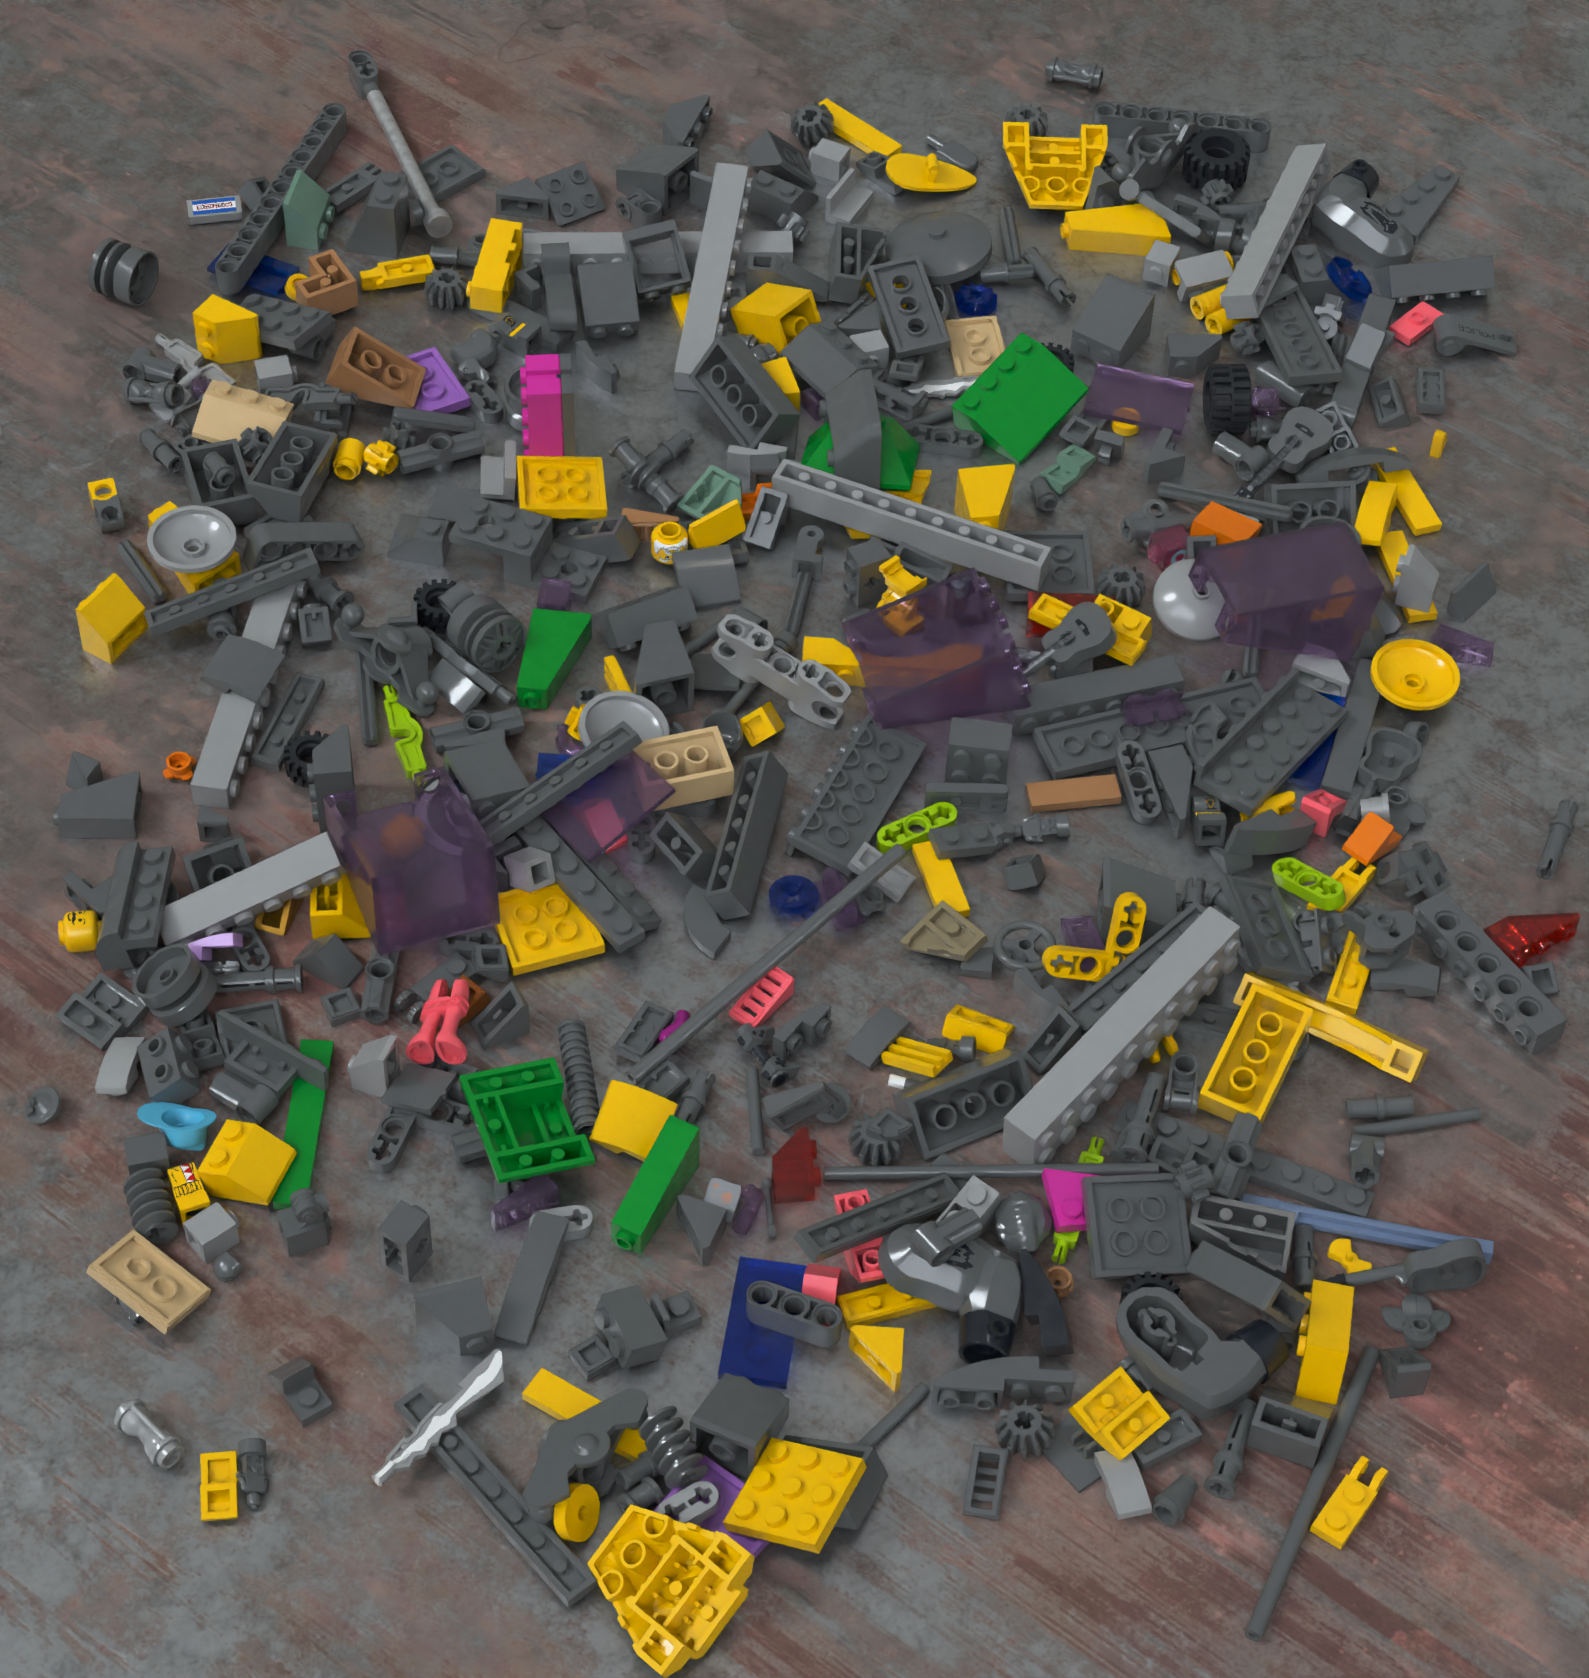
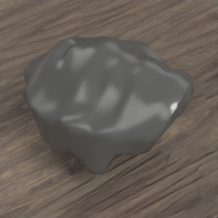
[995,1190,1052,1255]

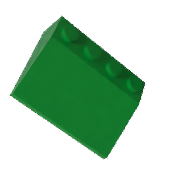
[952,332,1089,466]

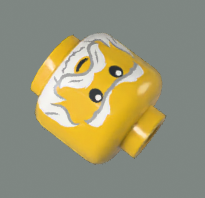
[651,521,688,565]

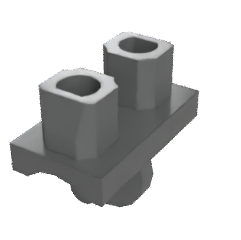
[1314,293,1345,340]

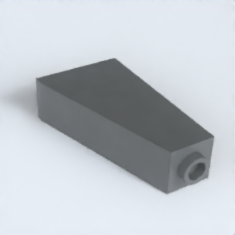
[1186,1240,1312,1331]

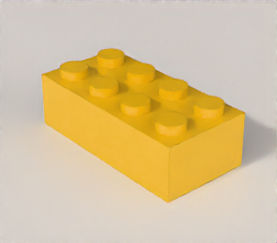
[1198,984,1313,1124]

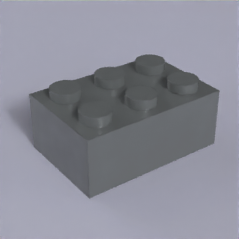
[180,438,258,526]

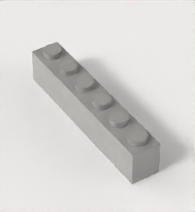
[160,831,348,946]

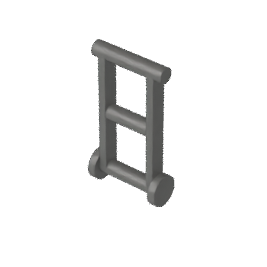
[1119,179,1216,249]

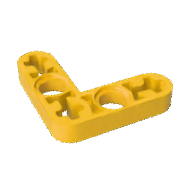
[1042,892,1146,982]

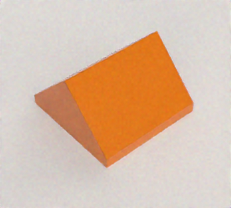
[1189,501,1263,577]

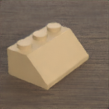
[191,379,294,443]
[629,726,734,813]

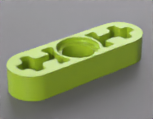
[876,802,957,854]
[1272,857,1346,911]

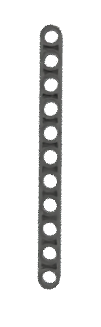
[215,102,348,295]

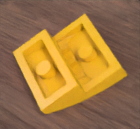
[589,1080,678,1162]
[1068,1366,1170,1461]

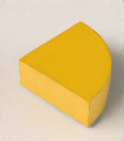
[1429,429,1448,458]

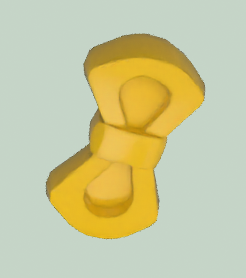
[1327,1238,1372,1274]

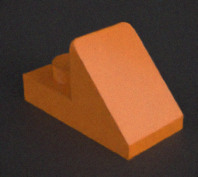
[1342,812,1402,866]

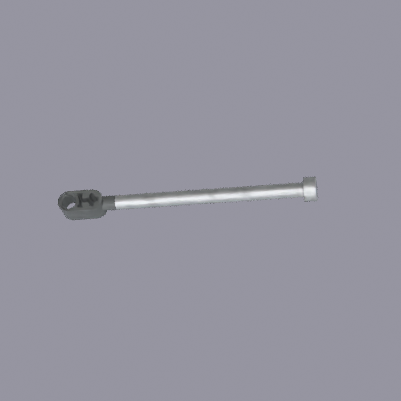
[348,50,453,238]

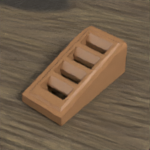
[621,507,679,542]

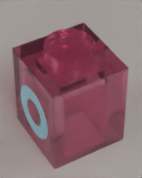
[1147,524,1190,573]

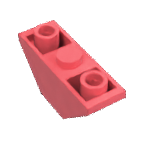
[834,1189,885,1283]

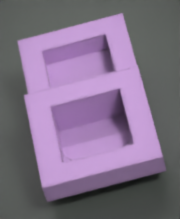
[187,933,243,961]

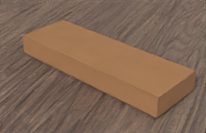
[1025,774,1122,813]

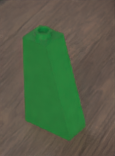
[516,608,592,710]
[611,1115,700,1255]

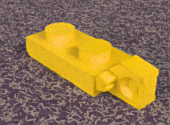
[359,254,436,291]

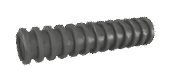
[557,1019,600,1138]

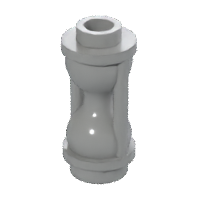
[114,1399,184,1469]

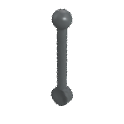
[760,1177,776,1238]

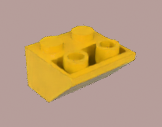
[75,573,148,664]
[310,867,377,939]

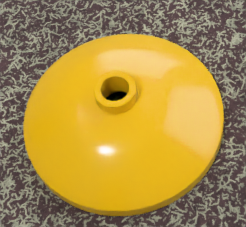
[1370,639,1460,711]

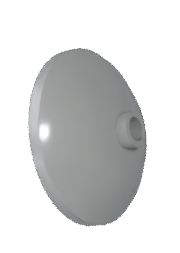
[147,505,237,573]
[1153,559,1240,642]
[578,691,670,769]

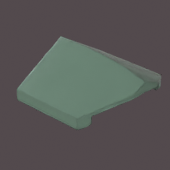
[677,464,742,519]

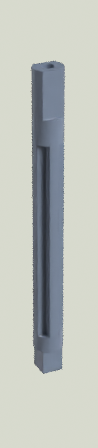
[1241,1193,1494,1265]

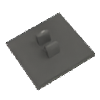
[1041,1415,1106,1493]

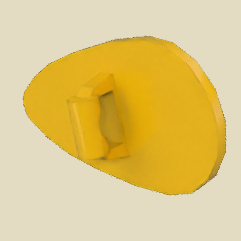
[885,153,977,192]

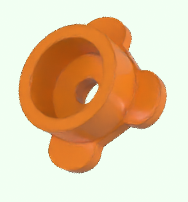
[163,751,196,781]

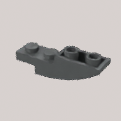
[932,1356,1074,1410]

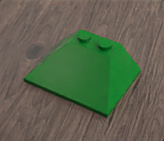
[801,414,920,490]
[459,1057,595,1184]

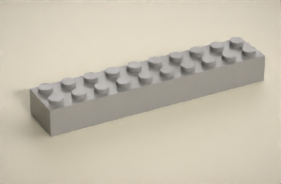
[1002,906,1241,1164]

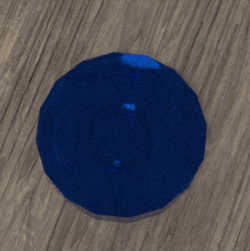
[1326,256,1372,303]

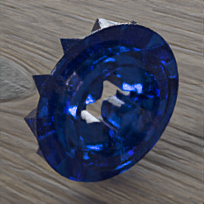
[955,283,997,316]
[769,875,819,919]

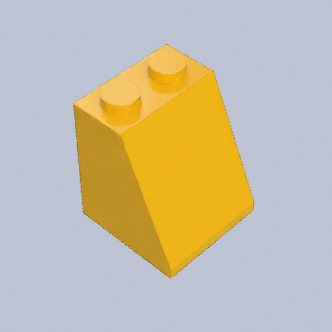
[730,282,821,358]
[954,464,1015,531]

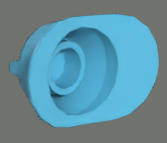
[137,1102,217,1151]

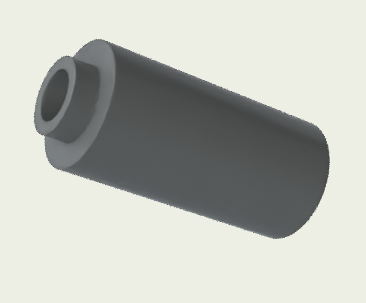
[1254,360,1315,408]

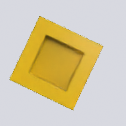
[739,701,785,747]

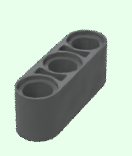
[746,1280,843,1348]

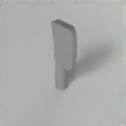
[149,366,203,423]

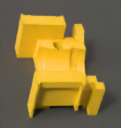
[876,555,927,639]

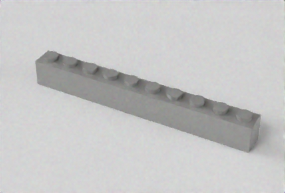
[1220,144,1332,319]
[674,162,753,392]
[523,231,793,274]
[772,458,1051,591]
[190,580,307,810]

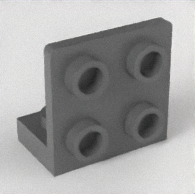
[535,161,605,227]

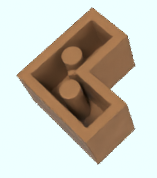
[295,249,359,315]

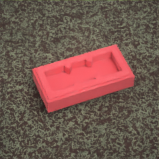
[1388,301,1443,346]

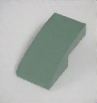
[1039,444,1096,495]

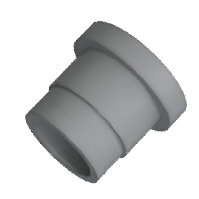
[1360,793,1390,823]

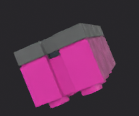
[520,353,575,456]

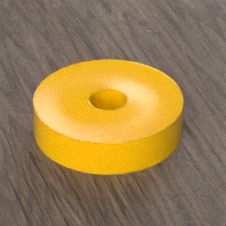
[553,1482,600,1542]

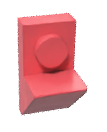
[1300,789,1347,837]

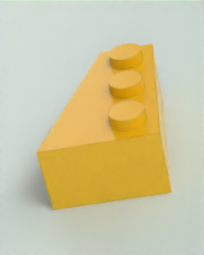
[466,218,523,313]
[1295,1279,1354,1405]

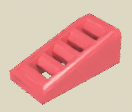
[729,966,795,1027]

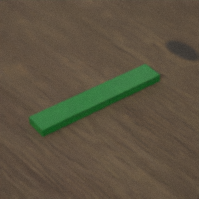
[273,1039,334,1210]

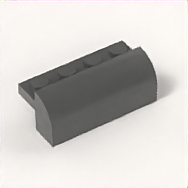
[95,841,176,971]

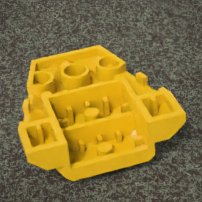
[1003,122,1108,210]
[587,1505,755,1678]

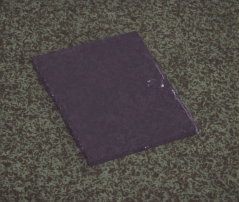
[1083,363,1194,435]
[540,750,676,863]

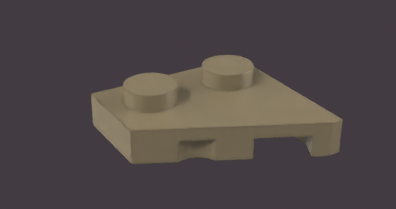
[900,900,988,962]

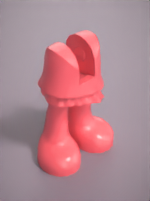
[406,979,470,1065]

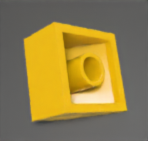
[192,294,263,364]
[197,1119,297,1205]

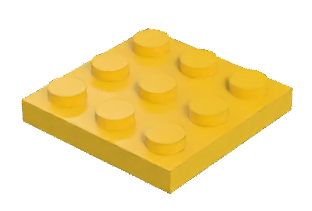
[516,456,607,519]
[486,883,605,976]
[723,1437,867,1554]

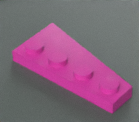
[1041,1168,1187,1233]

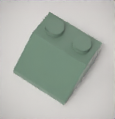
[283,170,335,250]

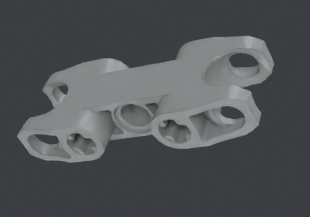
[711,614,852,729]

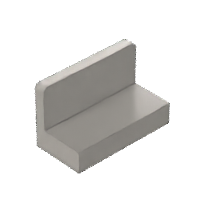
[825,168,873,225]
[1174,250,1234,302]
[480,440,516,500]

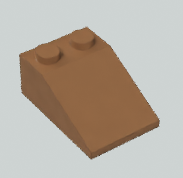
[325,326,426,409]

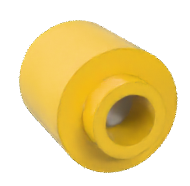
[333,438,366,480]

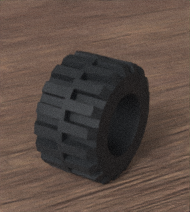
[1182,128,1251,192]
[1203,363,1252,434]

